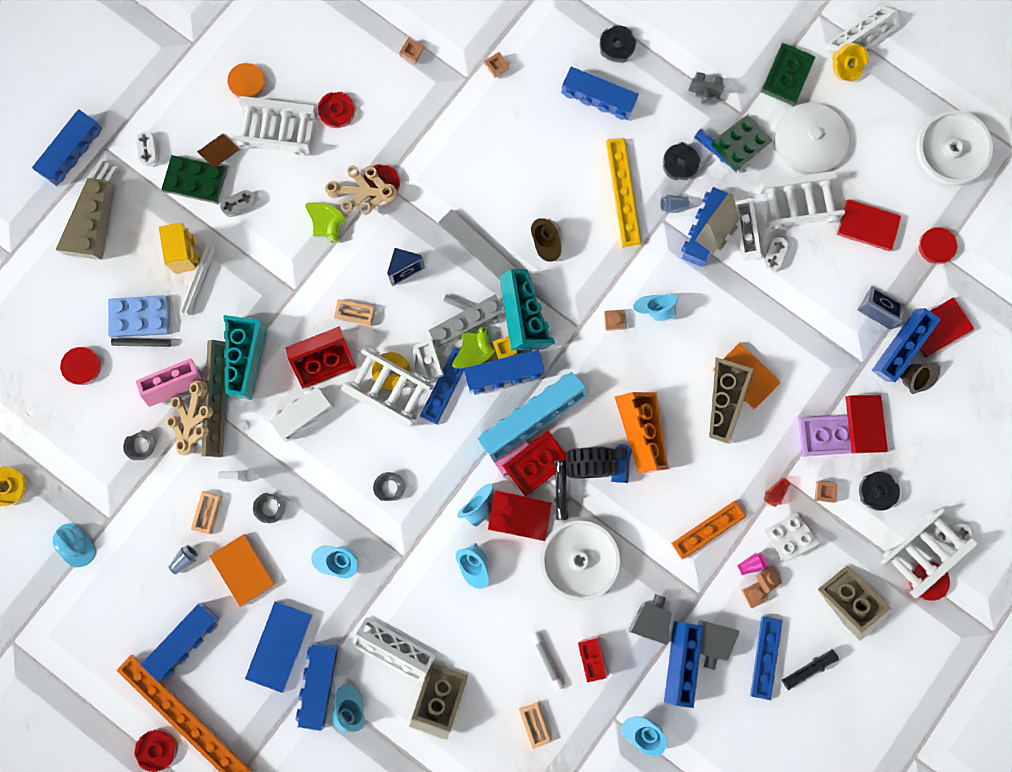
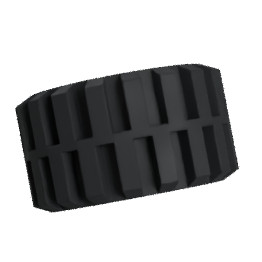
[566,447,616,479]

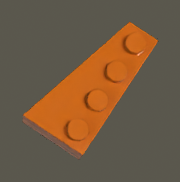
[614,392,669,474]

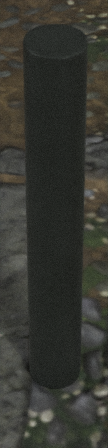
[111,338,171,347]

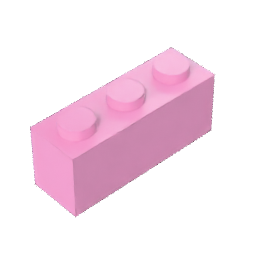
[136,358,203,407]

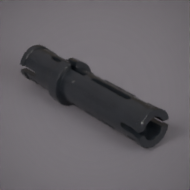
[554,460,570,520]
[781,649,839,691]

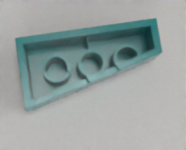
[499,269,555,350]
[223,315,268,400]

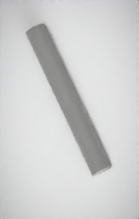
[443,294,498,324]

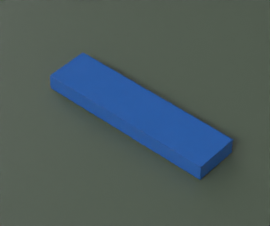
[420,348,464,425]
[750,616,783,700]

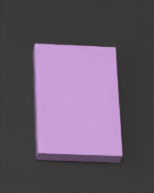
[798,415,852,457]

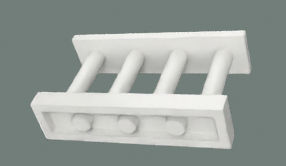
[232,96,317,156]
[758,171,845,231]
[341,347,434,428]
[880,508,977,598]

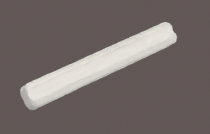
[180,243,216,315]

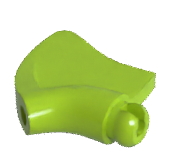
[305,202,347,243]
[452,327,495,368]

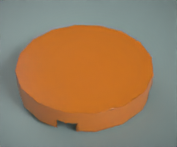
[227,63,265,98]

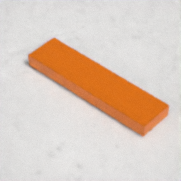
[670,500,747,560]

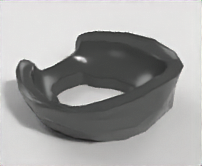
[123,430,156,460]
[373,472,406,501]
[253,493,285,524]

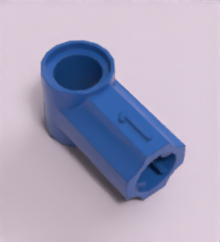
[611,444,632,483]

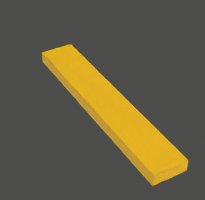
[606,138,641,248]

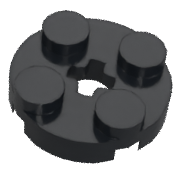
[599,25,636,63]
[662,142,701,181]
[859,472,900,511]

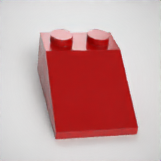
[487,490,552,541]

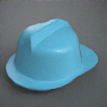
[633,294,678,321]
[457,484,493,527]
[53,523,95,567]
[455,543,489,589]
[311,545,358,579]
[333,684,365,733]
[622,716,667,756]

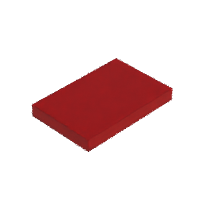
[836,199,902,252]
[920,297,974,358]
[845,395,888,454]
[501,430,566,496]

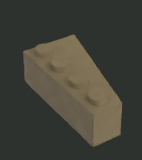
[55,178,114,260]
[709,357,754,445]

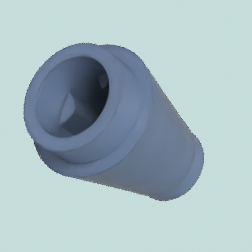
[660,195,690,213]
[168,545,198,575]

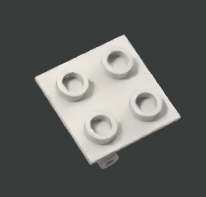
[763,513,819,562]

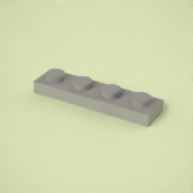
[428,294,505,347]

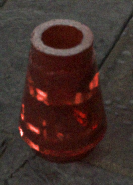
[763,478,791,507]

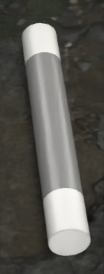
[531,632,564,691]

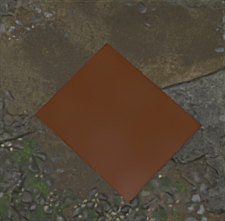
[197,133,240,168]

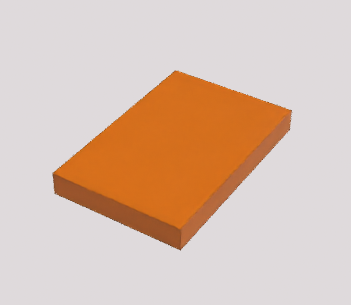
[712,342,781,410]
[209,534,275,607]

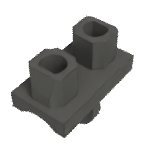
[688,72,725,105]

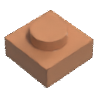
[399,38,424,64]
[484,52,510,78]
[604,310,625,331]
[814,481,838,503]
[755,565,783,593]
[741,581,769,608]

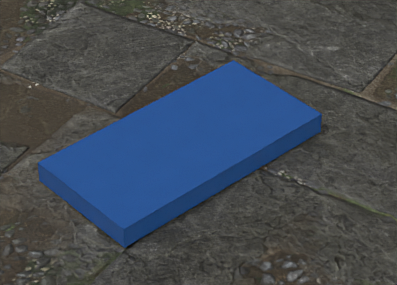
[245,601,313,693]

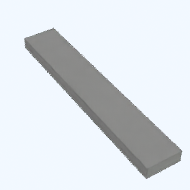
[439,209,516,280]

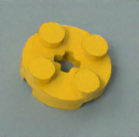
[832,43,868,82]
[372,352,411,391]
[0,466,27,507]

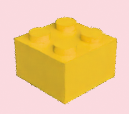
[158,222,199,274]

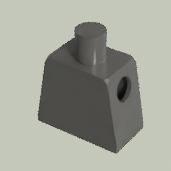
[628,594,672,645]
[698,620,740,670]

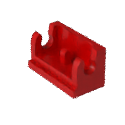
[577,636,609,683]

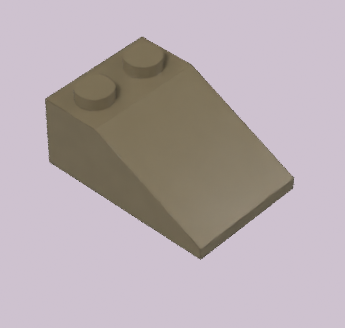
[695,192,740,254]
[818,565,892,641]
[409,663,468,740]

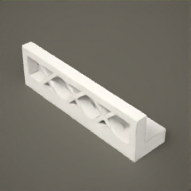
[826,5,899,61]
[351,617,436,684]

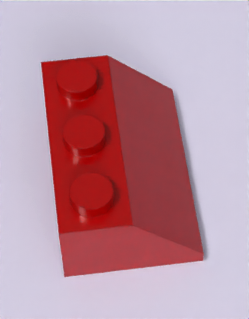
[285,326,356,389]

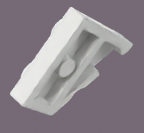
[408,339,445,389]

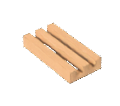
[334,299,376,326]
[191,491,222,535]
[519,702,551,749]

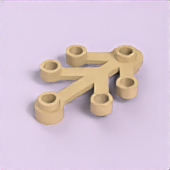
[325,165,397,215]
[167,381,213,456]

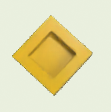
[492,336,517,359]

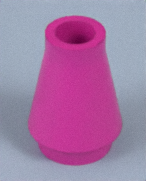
[737,552,768,576]

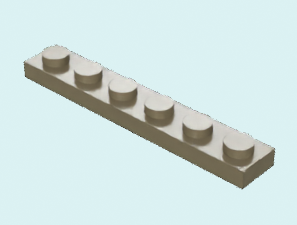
[201,339,226,458]

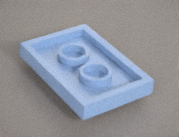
[108,295,169,338]

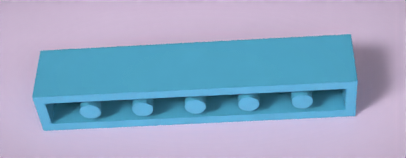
[477,371,588,462]

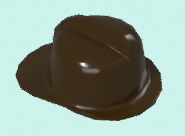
[531,218,562,262]
[900,363,941,394]

